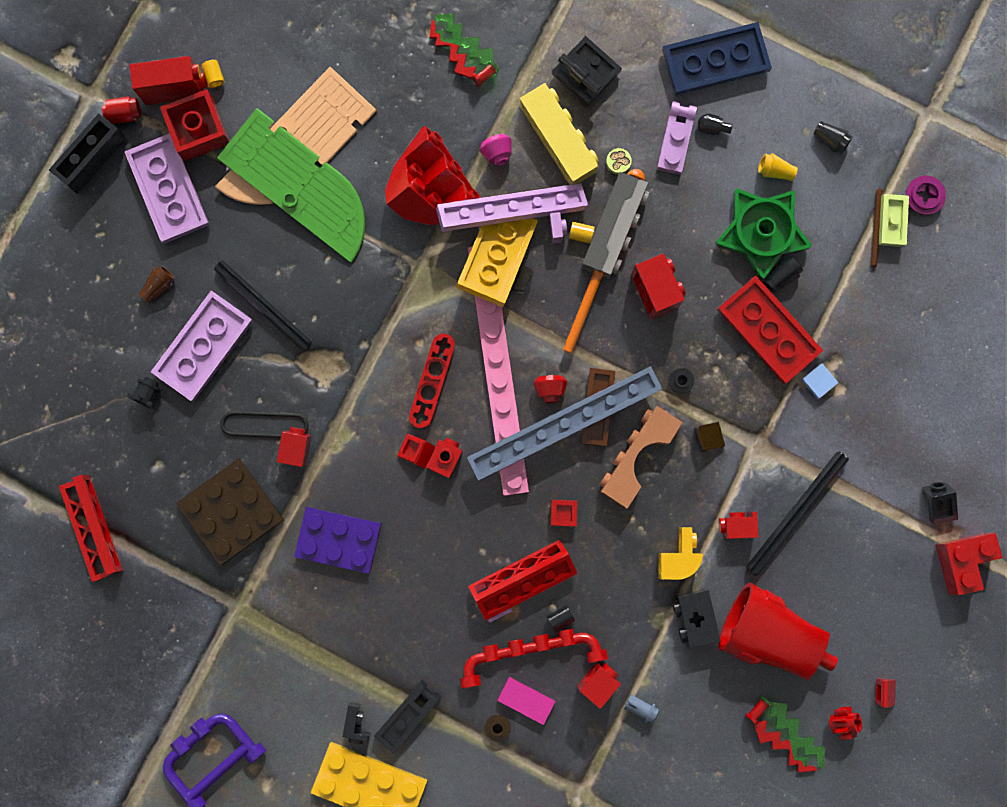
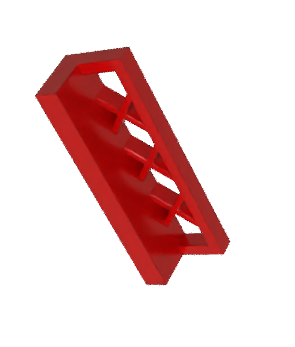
[59,475,123,582]
[468,540,578,621]

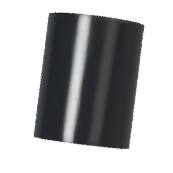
[546,605,575,632]

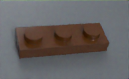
[581,368,615,447]

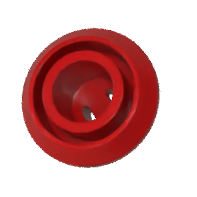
[533,375,568,403]

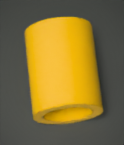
[201,60,225,88]
[569,222,594,244]

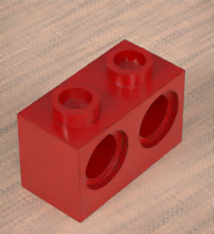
[577,662,621,709]

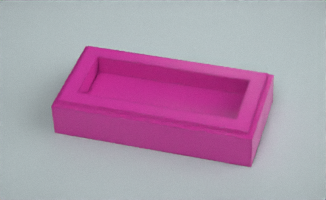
[497,676,555,725]

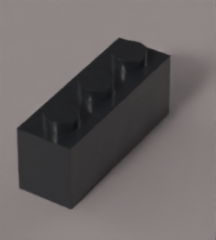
[49,113,126,194]

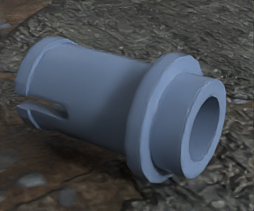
[624,694,659,723]

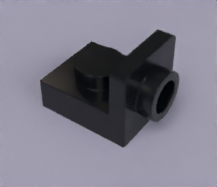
[922,482,958,525]
[342,702,371,744]

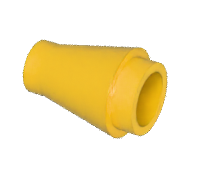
[758,153,798,182]

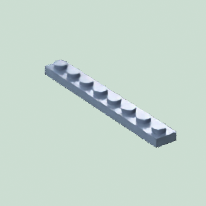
[467,366,662,481]

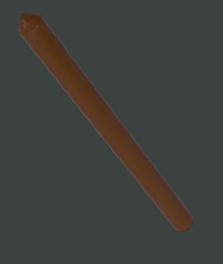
[871,187,883,269]

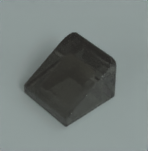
[511,265,534,295]

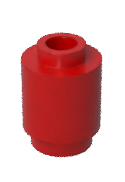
[102,96,141,125]

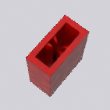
[129,56,207,105]

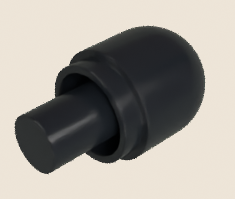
[698,114,733,136]

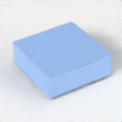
[801,363,838,399]

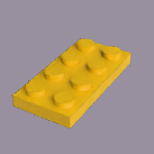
[456,218,538,307]
[311,742,427,807]

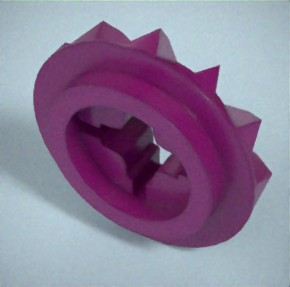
[905,175,946,215]

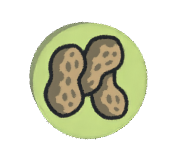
[606,148,632,175]

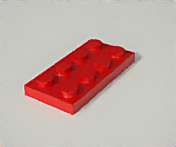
[717,275,824,385]

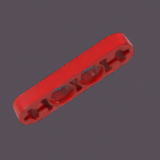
[409,333,455,429]

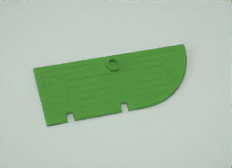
[217,108,365,263]

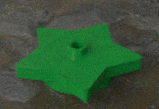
[715,188,812,280]

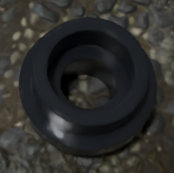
[669,368,694,394]

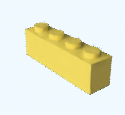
[519,83,599,185]

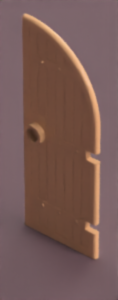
[215,67,377,205]

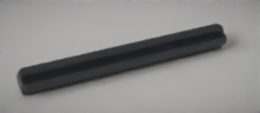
[214,260,312,351]

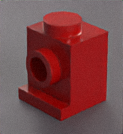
[426,438,463,479]
[718,512,759,539]

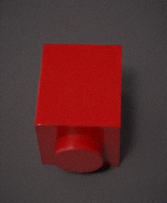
[277,427,312,467]

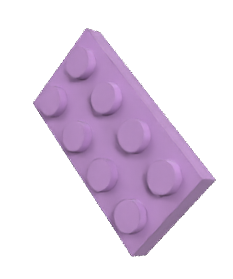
[125,133,210,244]
[151,291,253,402]

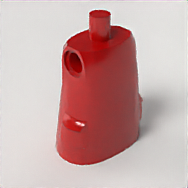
[718,583,838,681]

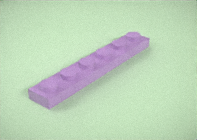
[436,183,588,232]

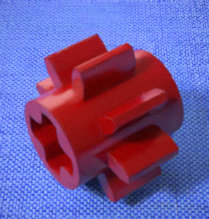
[829,706,862,740]

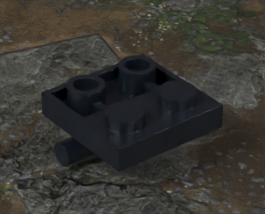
[552,35,622,106]

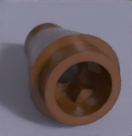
[138,265,175,303]

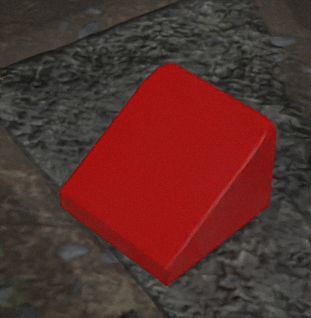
[397,433,435,469]
[875,678,896,708]

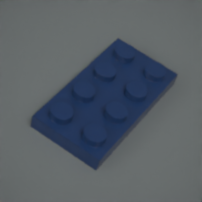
[662,22,772,95]

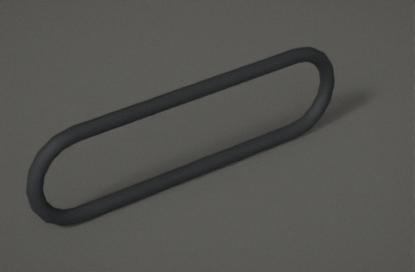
[220,411,309,438]

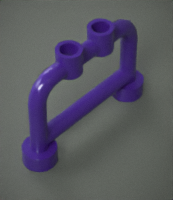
[163,713,267,807]

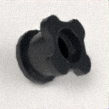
[127,377,161,409]

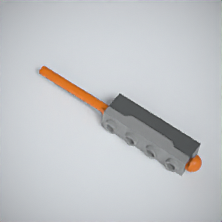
[563,169,649,354]

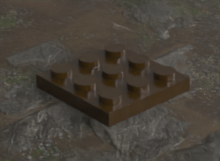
[176,458,284,565]

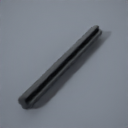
[746,451,849,576]

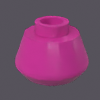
[479,134,512,166]

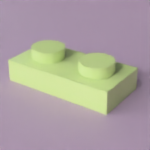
[879,194,909,247]

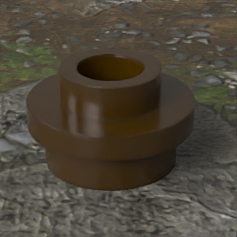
[485,714,511,741]

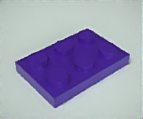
[294,507,382,574]

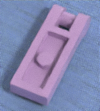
[657,102,697,175]

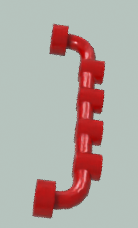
[459,629,608,689]

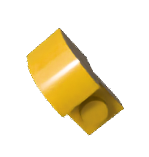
[658,527,703,580]

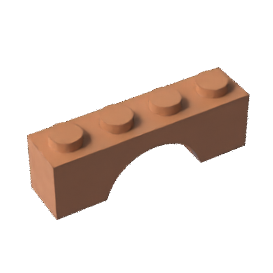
[599,406,683,509]

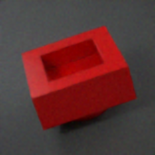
[551,500,577,527]

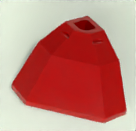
[385,126,481,225]

